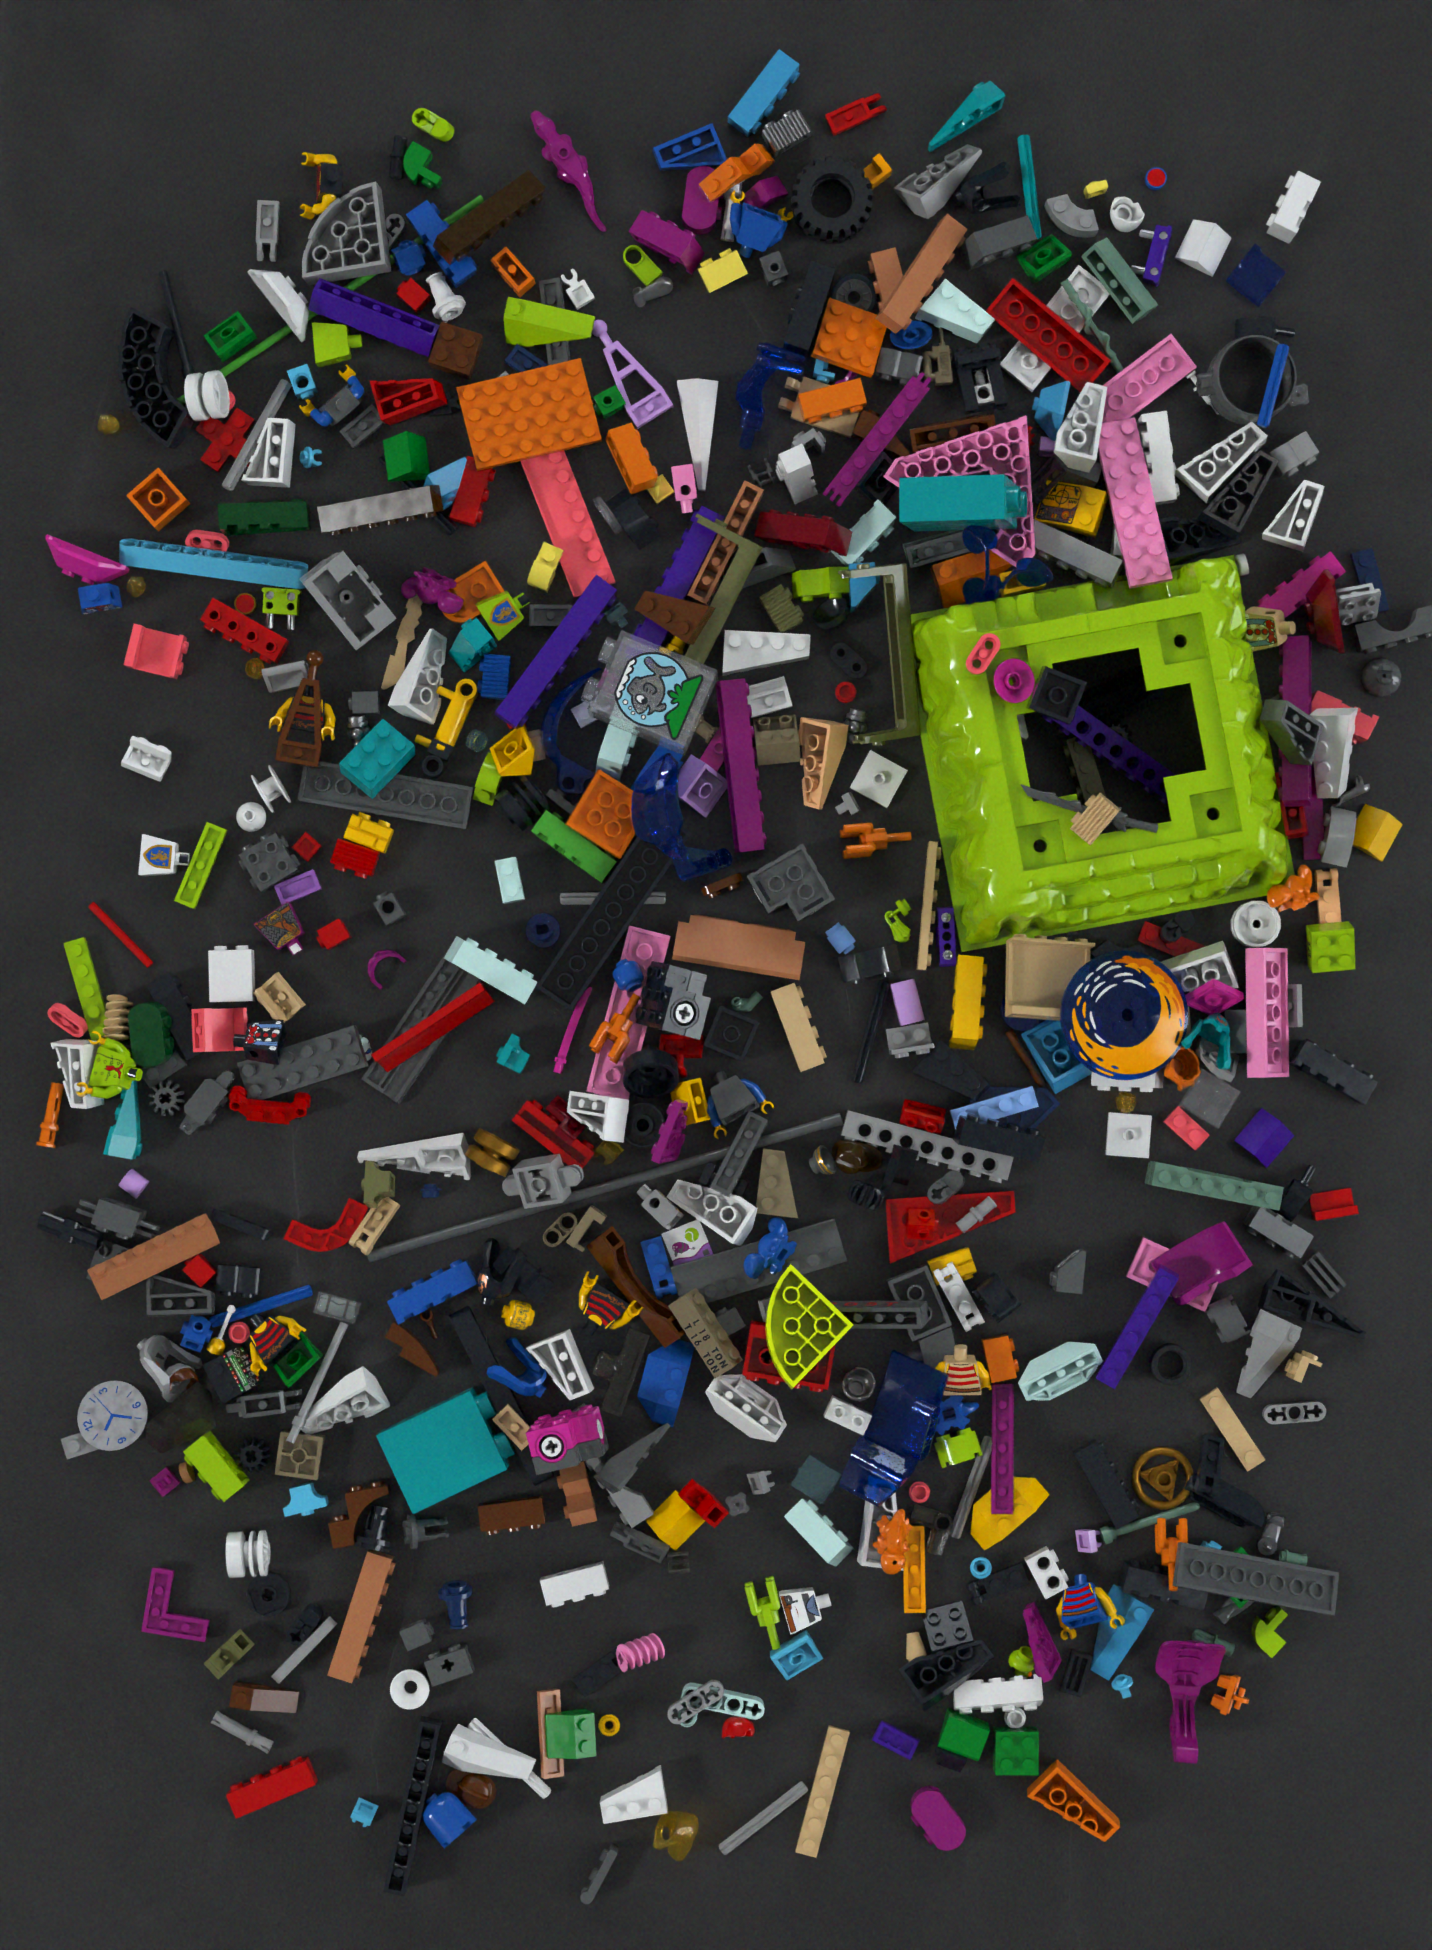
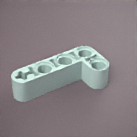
[678,1683,765,1727]

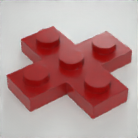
[195,408,255,473]

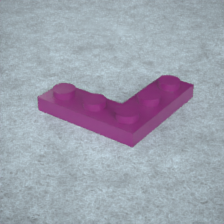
[141,1566,210,1642]

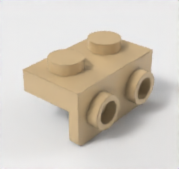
[253,972,306,1022]
[1285,1350,1323,1383]

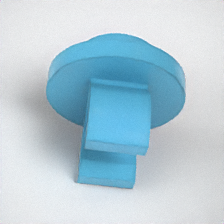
[300,447,322,468]
[1111,1674,1133,1699]

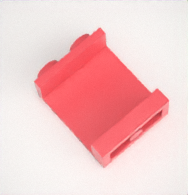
[124,624,189,679]
[191,1007,248,1052]

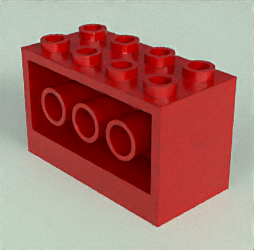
[742,1320,836,1392]

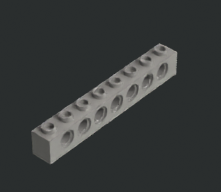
[841,1110,1014,1183]

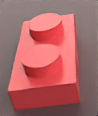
[1163,1106,1210,1151]

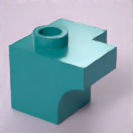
[496,1033,531,1074]

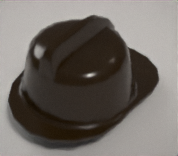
[832,1139,882,1174]

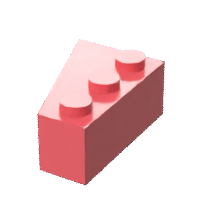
[1311,690,1379,745]

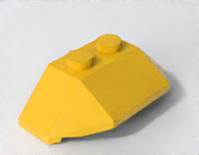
[970,1477,1050,1550]

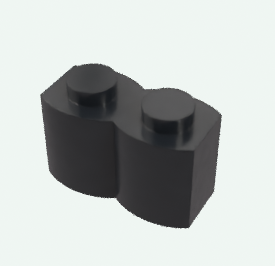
[215,1264,262,1298]

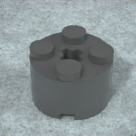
[1206,1294,1251,1344]

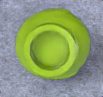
[1008,1646,1035,1678]

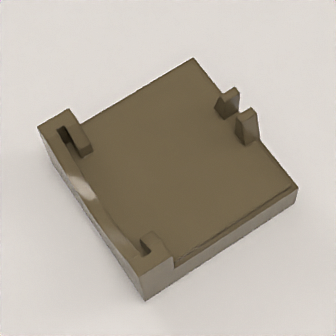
[566,1205,607,1252]
[275,1430,325,1480]

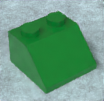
[545,1709,596,1759]

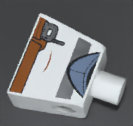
[779,1587,832,1634]

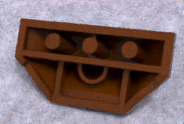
[909,414,996,453]

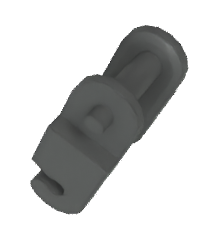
[747,457,775,489]

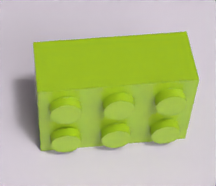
[183,1430,250,1502]

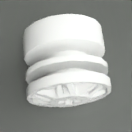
[226,1530,271,1578]

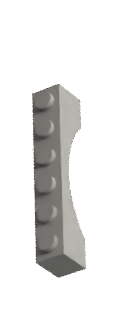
[572,1403,654,1528]

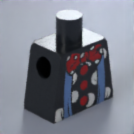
[233,1020,287,1065]

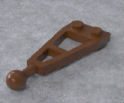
[275,650,323,768]

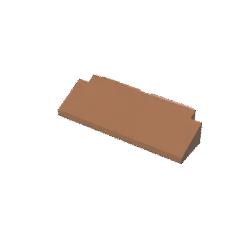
[672,915,805,980]

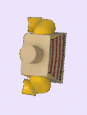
[925,1344,992,1395]

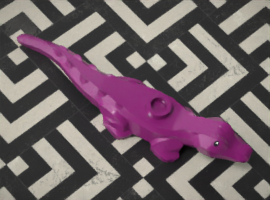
[530,110,606,232]

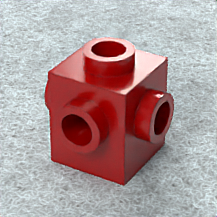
[907,1208,939,1240]

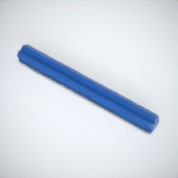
[209,1285,313,1328]

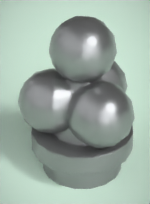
[843,708,868,744]
[347,715,371,747]

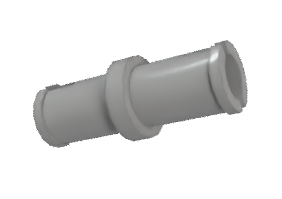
[955,1196,997,1233]

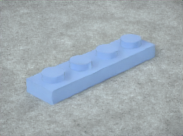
[950,1086,1039,1130]

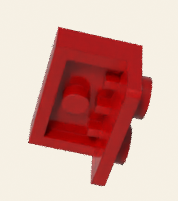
[899,1099,946,1134]

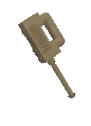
[922,327,953,386]

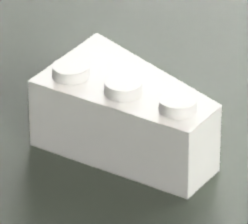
[51,1039,104,1109]
[1091,1060,1163,1092]
[526,1329,594,1400]

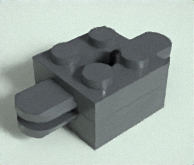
[76,1197,161,1240]

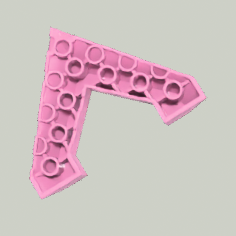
[883,416,1036,572]

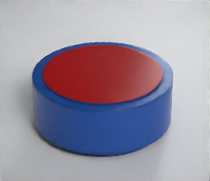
[1145,167,1167,190]

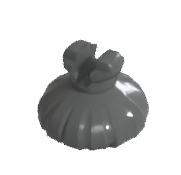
[1361,658,1402,697]

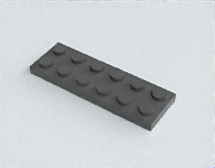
[237,1025,369,1100]

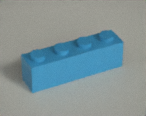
[728,49,800,137]

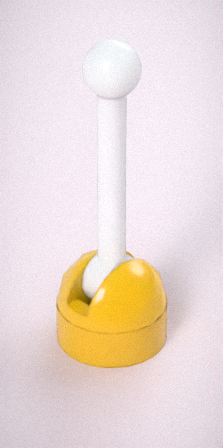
[206,1305,236,1355]

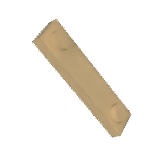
[1199,1387,1265,1472]

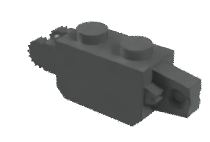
[179,1070,236,1135]
[226,1389,303,1418]

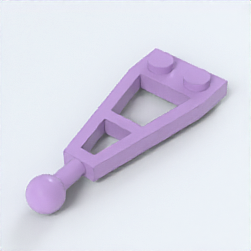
[592,320,674,429]

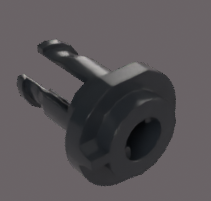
[356,1505,391,1553]

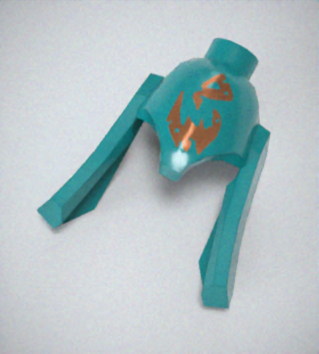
[1181,1013,1231,1070]

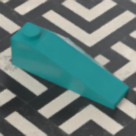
[928,81,1006,152]
[103,1080,143,1160]

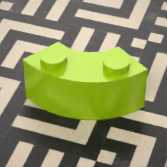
[792,567,850,602]

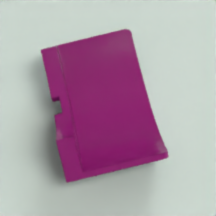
[1151,1221,1253,1306]

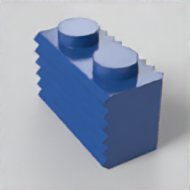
[477,654,511,700]

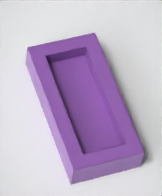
[274,869,322,905]

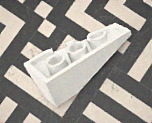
[1054,382,1107,473]
[301,1366,390,1434]
[442,1724,536,1780]

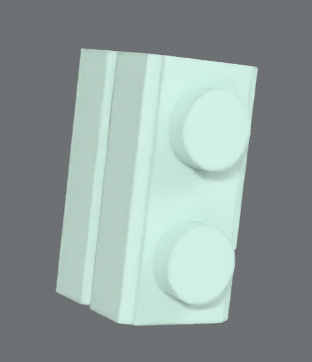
[495,857,525,904]

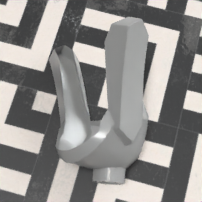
[137,1335,203,1392]

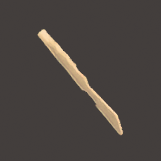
[381,594,423,690]

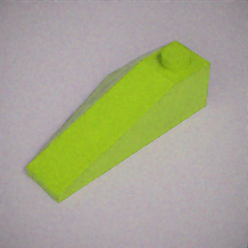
[504,297,595,347]

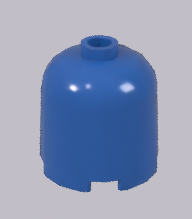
[422,1792,477,1849]

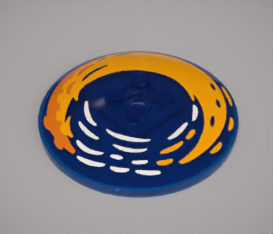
[1060,950,1188,1080]

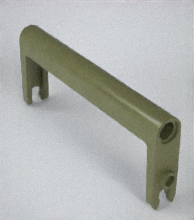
[620,514,763,691]
[838,563,921,746]

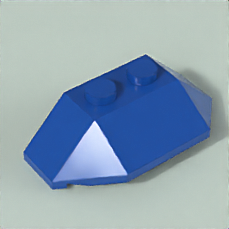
[637,1339,694,1427]

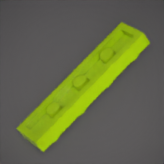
[174,822,228,909]

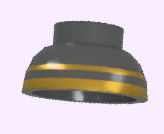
[809,1145,836,1175]

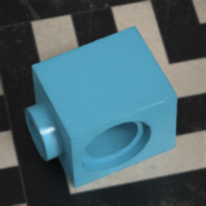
[287,364,318,400]

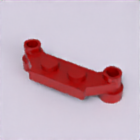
[229,1086,311,1125]

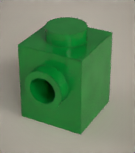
[593,385,626,420]

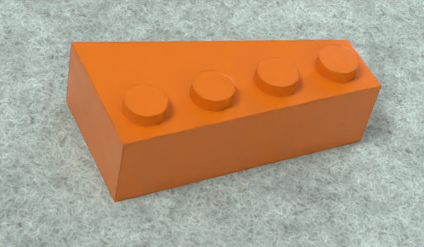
[1027,1759,1120,1842]

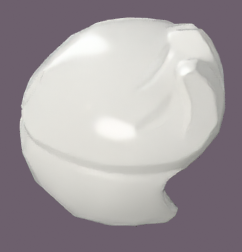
[1110,196,1145,232]

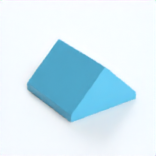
[770,1629,824,1680]

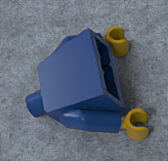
[730,190,793,258]

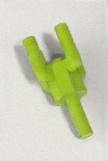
[744,1576,781,1650]

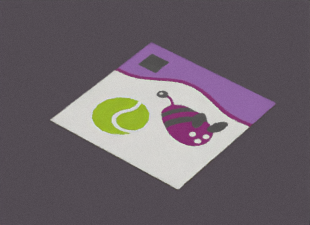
[661,1219,713,1266]

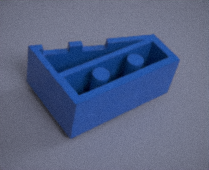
[652,123,727,171]

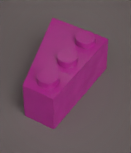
[629,210,705,275]

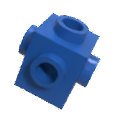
[180,1315,213,1352]

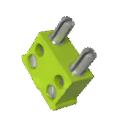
[262,587,302,630]

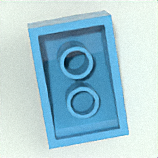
[1021,1020,1092,1094]

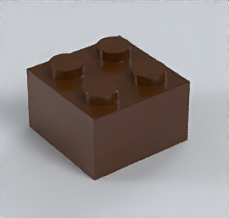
[428,321,484,380]

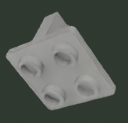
[1336,583,1381,625]

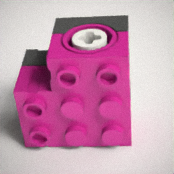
[526,1404,609,1475]

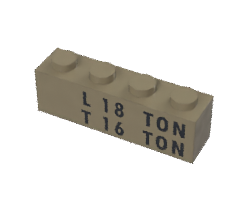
[668,1288,743,1378]

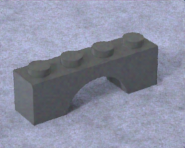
[1351,605,1432,654]

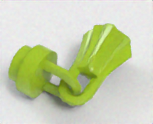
[884,899,911,943]

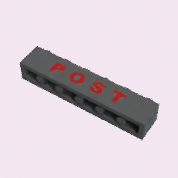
[830,1301,928,1329]

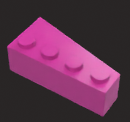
[1257,551,1346,618]

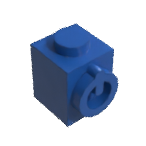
[390,240,426,275]

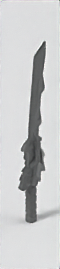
[1021,784,1158,833]

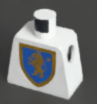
[138,834,190,876]

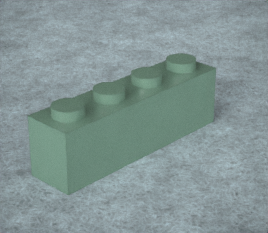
[1081,238,1158,324]

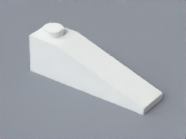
[388,629,447,724]
[667,1180,758,1246]

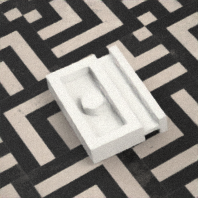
[747,676,793,718]

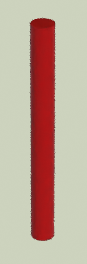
[88,902,154,968]

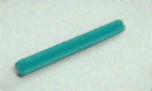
[1017,135,1042,240]

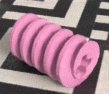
[616,1633,665,1672]

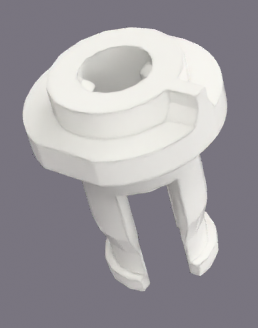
[426,272,466,323]

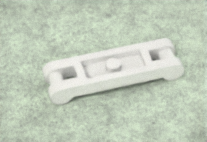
[933,1262,985,1332]

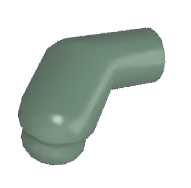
[731,991,763,1012]

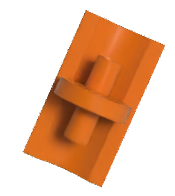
[1211,1674,1249,1715]

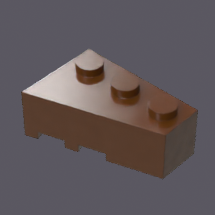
[634,591,716,645]

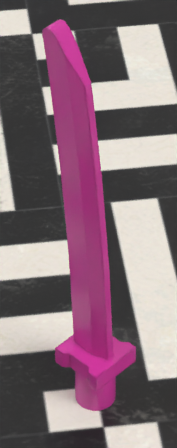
[553,987,592,1074]

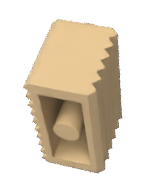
[1070,793,1120,845]

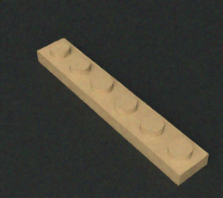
[916,841,941,971]
[795,1725,850,1858]

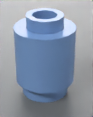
[825,922,856,955]

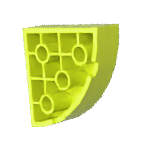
[765,1264,853,1389]

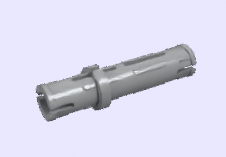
[211,1711,274,1754]

